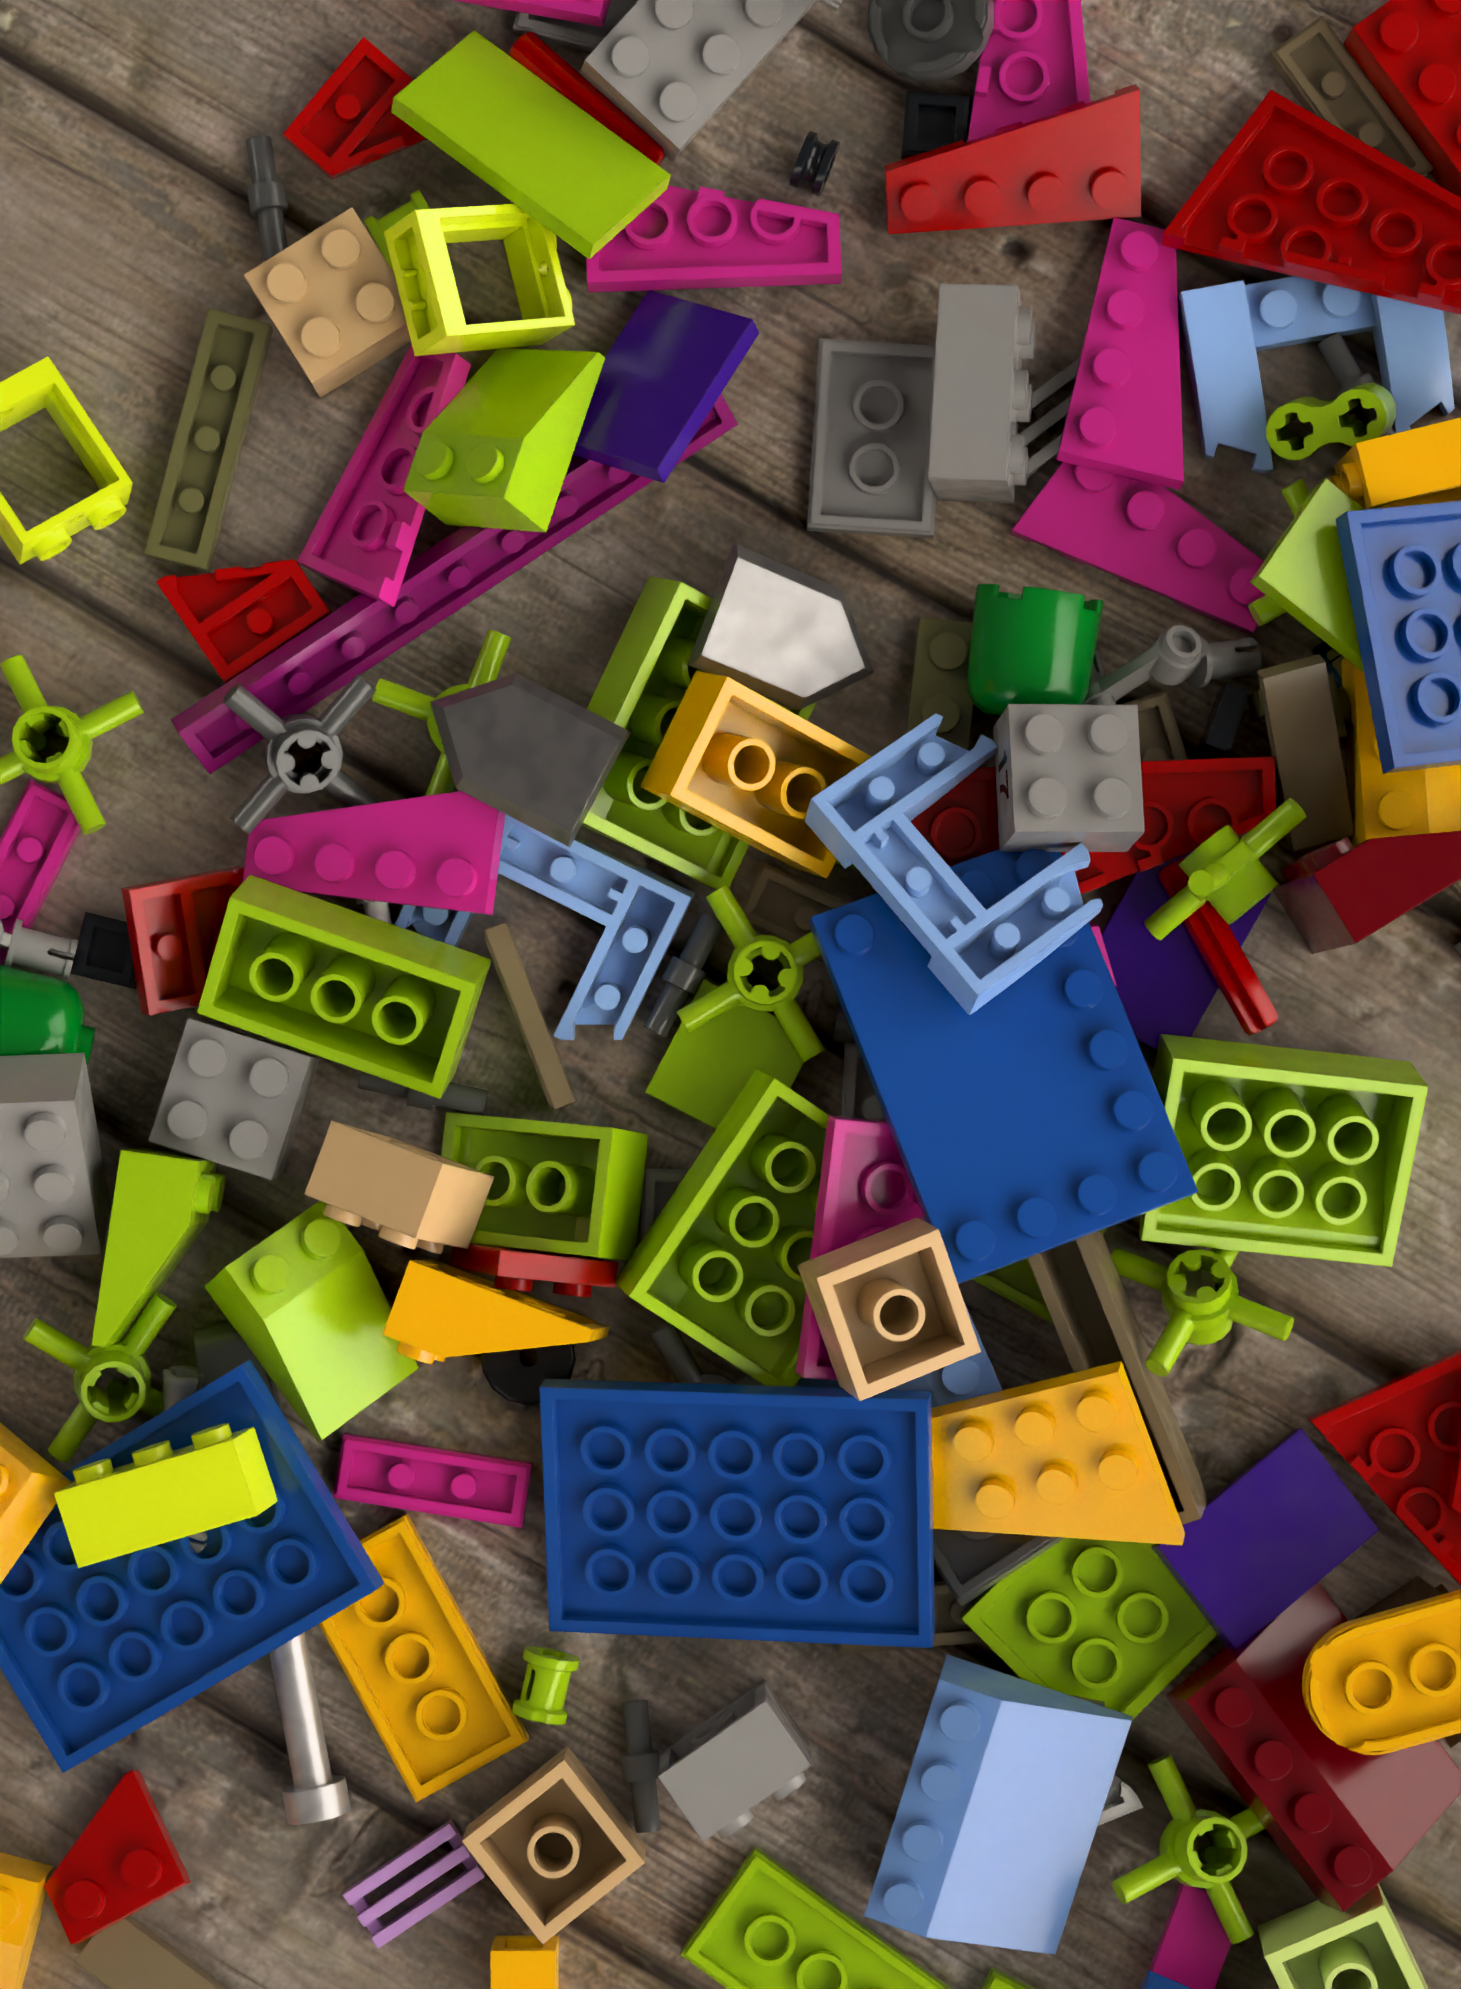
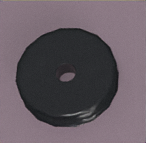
[480,1344,576,1405]

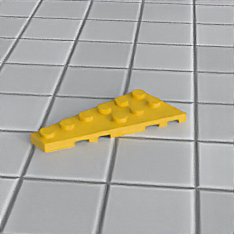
[932,1361,1185,1546]

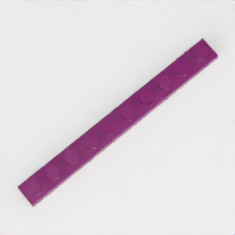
[171,394,738,774]

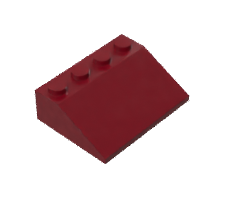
[1273,831,1461,954]
[1166,1582,1461,1912]

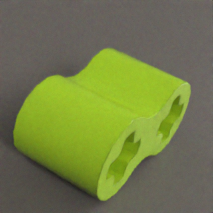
[1266,383,1396,460]

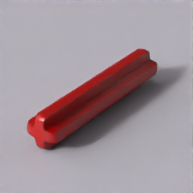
[509,31,664,166]
[1158,857,1278,1035]

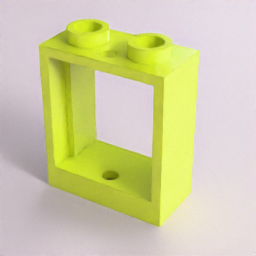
[384,204,575,356]
[0,356,133,565]

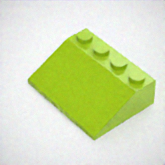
[581,576,816,890]
[1139,1034,1429,1267]
[615,1069,828,1387]

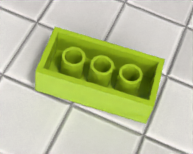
[197,874,492,1099]

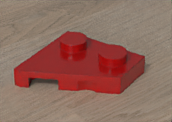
[282,37,428,180]
[156,559,331,683]
[121,866,244,1016]
[450,1243,619,1297]
[44,1770,191,1945]

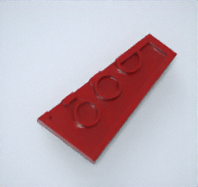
[884,84,1141,234]

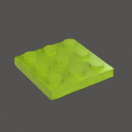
[960,1538,1218,1720]

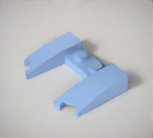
[1178,276,1455,474]
[804,713,1103,1016]
[394,790,695,1040]

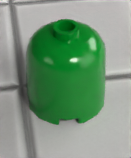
[967,584,1103,718]
[0,965,96,1065]

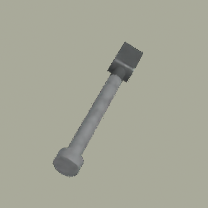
[194,1322,351,1825]

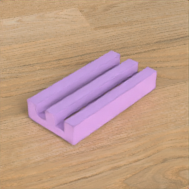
[343,1819,486,1949]

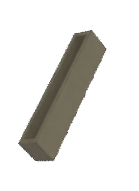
[1028,1230,1209,1525]

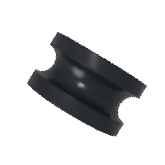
[790,131,840,196]

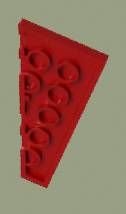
[1162,90,1461,315]
[910,757,1276,894]
[1307,1349,1461,1587]

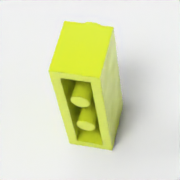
[54,1423,278,1568]

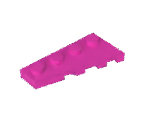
[297,343,471,607]

